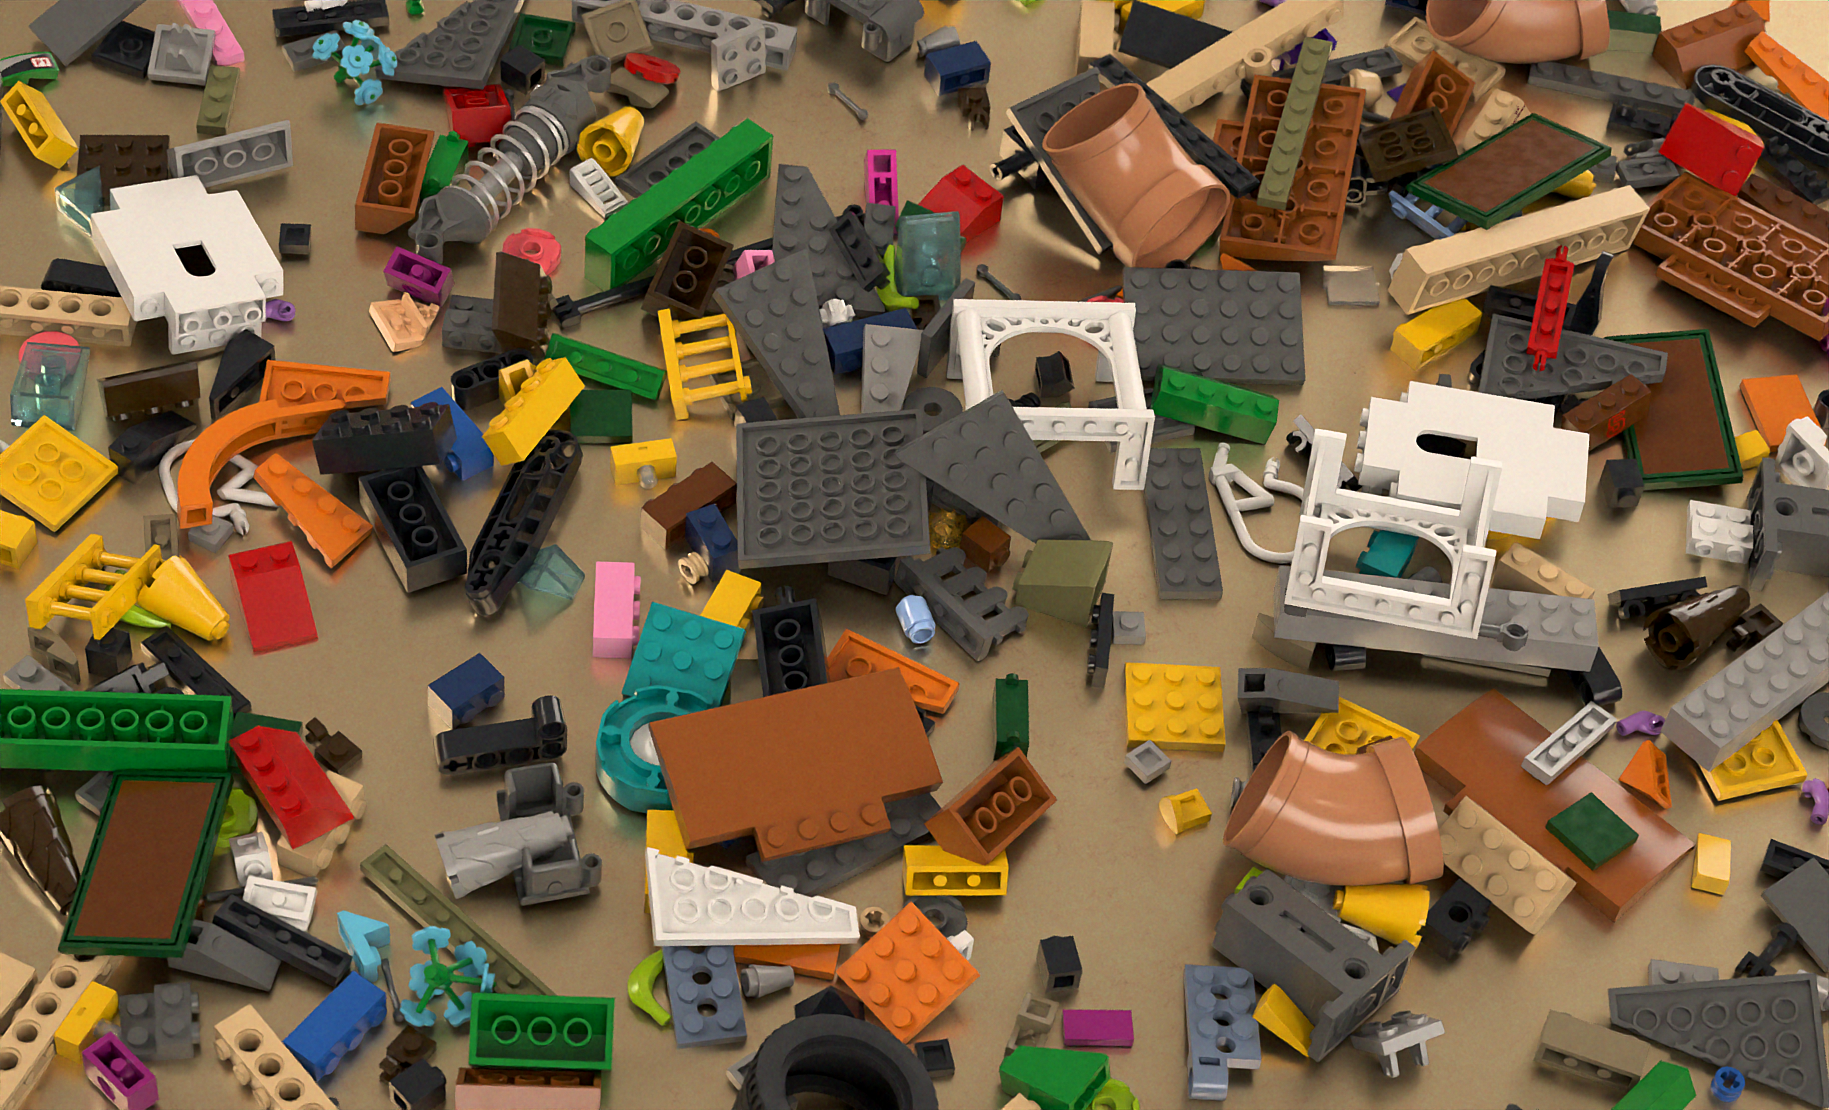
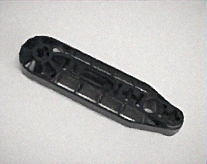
[1691,65,1829,168]
[465,429,583,616]

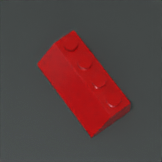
[228,726,354,850]

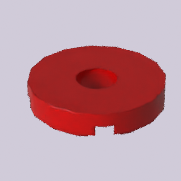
[624,53,681,84]

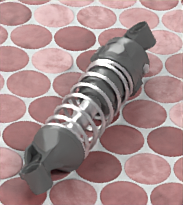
[408,54,611,264]

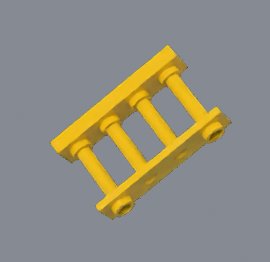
[658,309,752,420]
[25,533,164,640]

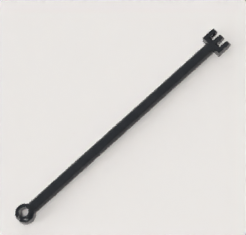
[552,204,865,328]

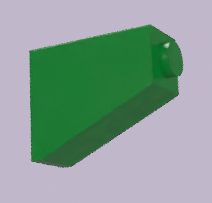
[999,1045,1111,1110]

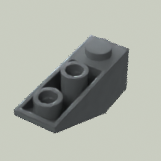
[1237,668,1339,714]
[168,919,281,991]

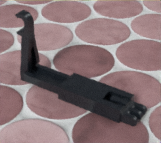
[1526,251,1614,418]

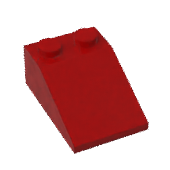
[443,84,511,148]
[1658,102,1764,196]
[917,164,1004,261]
[228,541,318,652]

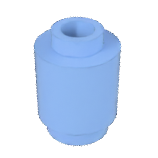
[896,595,936,644]

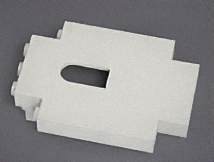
[91,175,283,355]
[1354,381,1589,539]

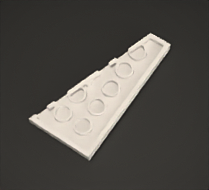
[645,847,860,946]

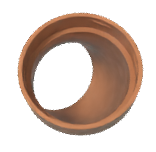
[1426,0,1610,64]
[1042,83,1230,268]
[1223,731,1444,886]

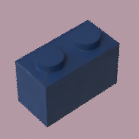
[924,41,991,97]
[685,504,741,582]
[427,653,505,730]

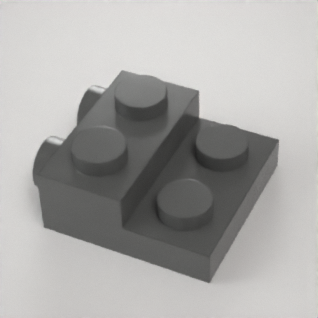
[442,295,503,353]
[119,982,200,1062]

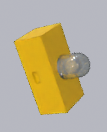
[610,438,677,490]
[53,981,122,1065]

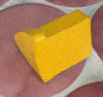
[1159,788,1212,834]

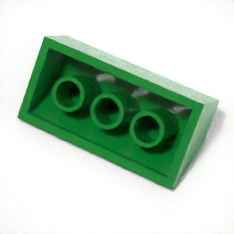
[1150,364,1279,445]
[468,993,615,1071]

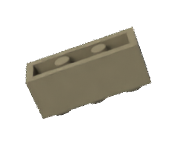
[1534,1009,1650,1092]

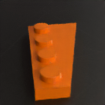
[1744,31,1829,120]
[259,360,391,409]
[253,453,373,568]
[827,628,959,714]

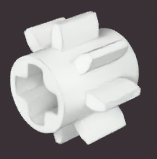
[819,299,855,329]

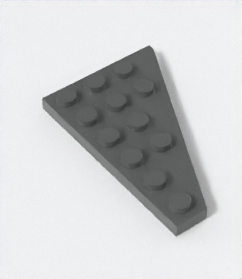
[712,249,840,419]
[1478,314,1668,400]

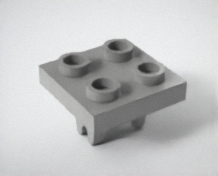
[711,22,766,92]
[147,23,216,85]
[1350,1010,1445,1078]

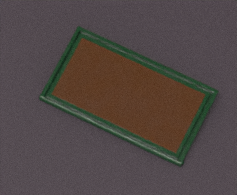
[1406,113,1612,230]
[1604,329,1744,490]
[58,770,234,958]

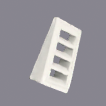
[570,158,628,218]

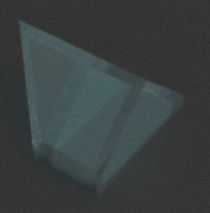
[54,166,104,238]
[518,544,585,601]

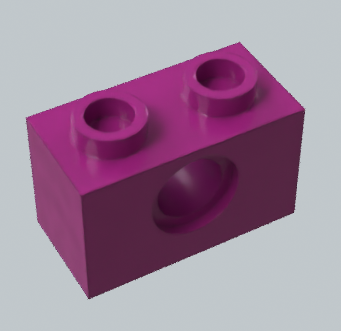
[383,246,455,308]
[82,1031,159,1110]

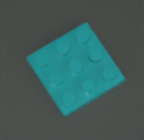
[621,602,746,709]

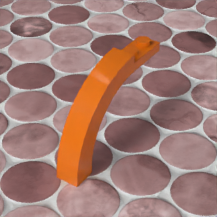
[177,399,343,529]

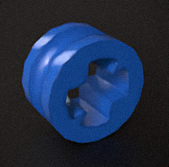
[1710,1067,1745,1102]

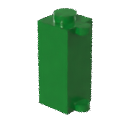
[420,131,468,203]
[1611,1061,1697,1110]

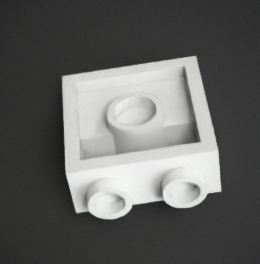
[1775,416,1829,490]
[1686,500,1753,564]

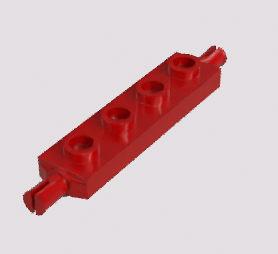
[1526,245,1574,372]

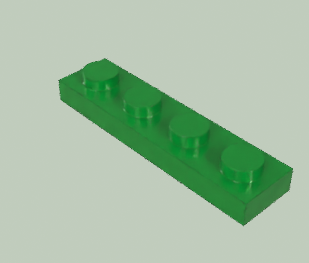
[544,333,667,400]

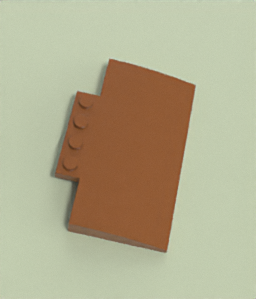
[1213,74,1366,261]
[1632,171,1829,341]
[648,667,943,862]
[1414,688,1696,923]

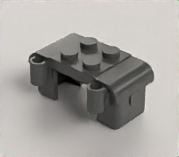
[805,0,924,62]
[496,762,602,906]

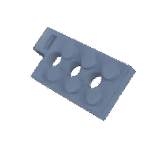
[661,945,747,1049]
[1183,964,1261,1101]

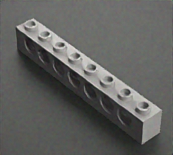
[572,0,798,71]

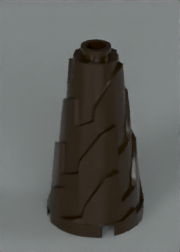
[1643,585,1751,670]
[0,786,81,916]

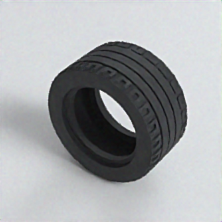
[732,1014,939,1110]

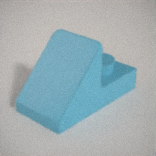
[337,911,390,983]

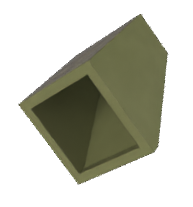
[1012,539,1113,628]

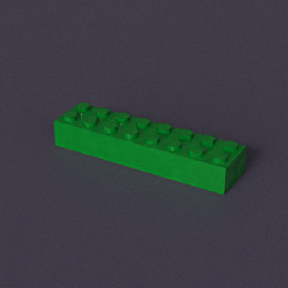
[584,118,773,291]
[0,689,234,773]

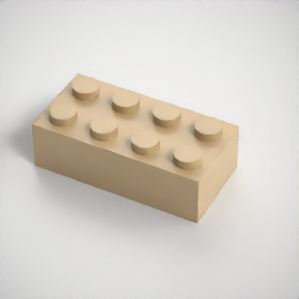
[1439,796,1577,935]

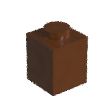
[960,516,1011,573]

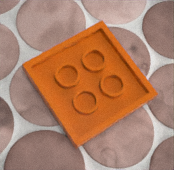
[835,901,981,1045]

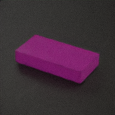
[1062,1009,1134,1046]

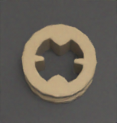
[678,552,709,584]
[859,907,890,941]

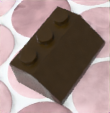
[641,221,734,321]
[492,252,553,359]
[97,360,201,421]

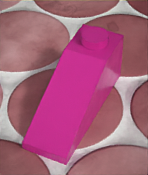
[864,149,899,235]

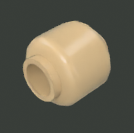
[1340,68,1383,108]

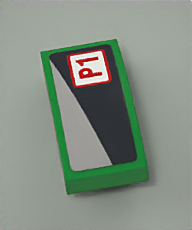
[0,52,60,87]

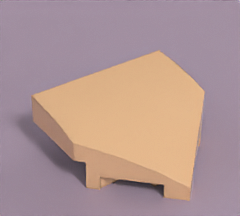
[369,292,440,352]

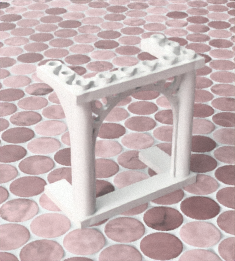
[946,299,1155,490]
[1284,429,1503,639]

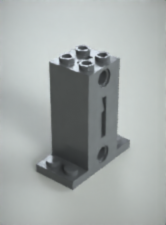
[1747,457,1829,591]
[1212,869,1416,1062]

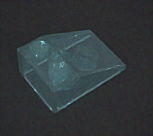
[895,211,961,300]
[10,342,90,431]

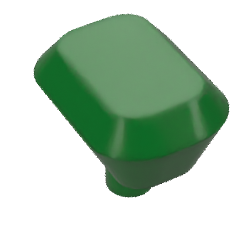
[405,0,424,15]

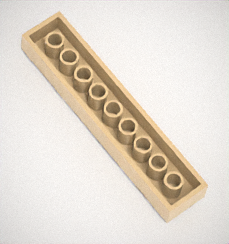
[1388,185,1650,315]

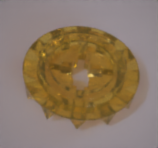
[928,508,971,550]

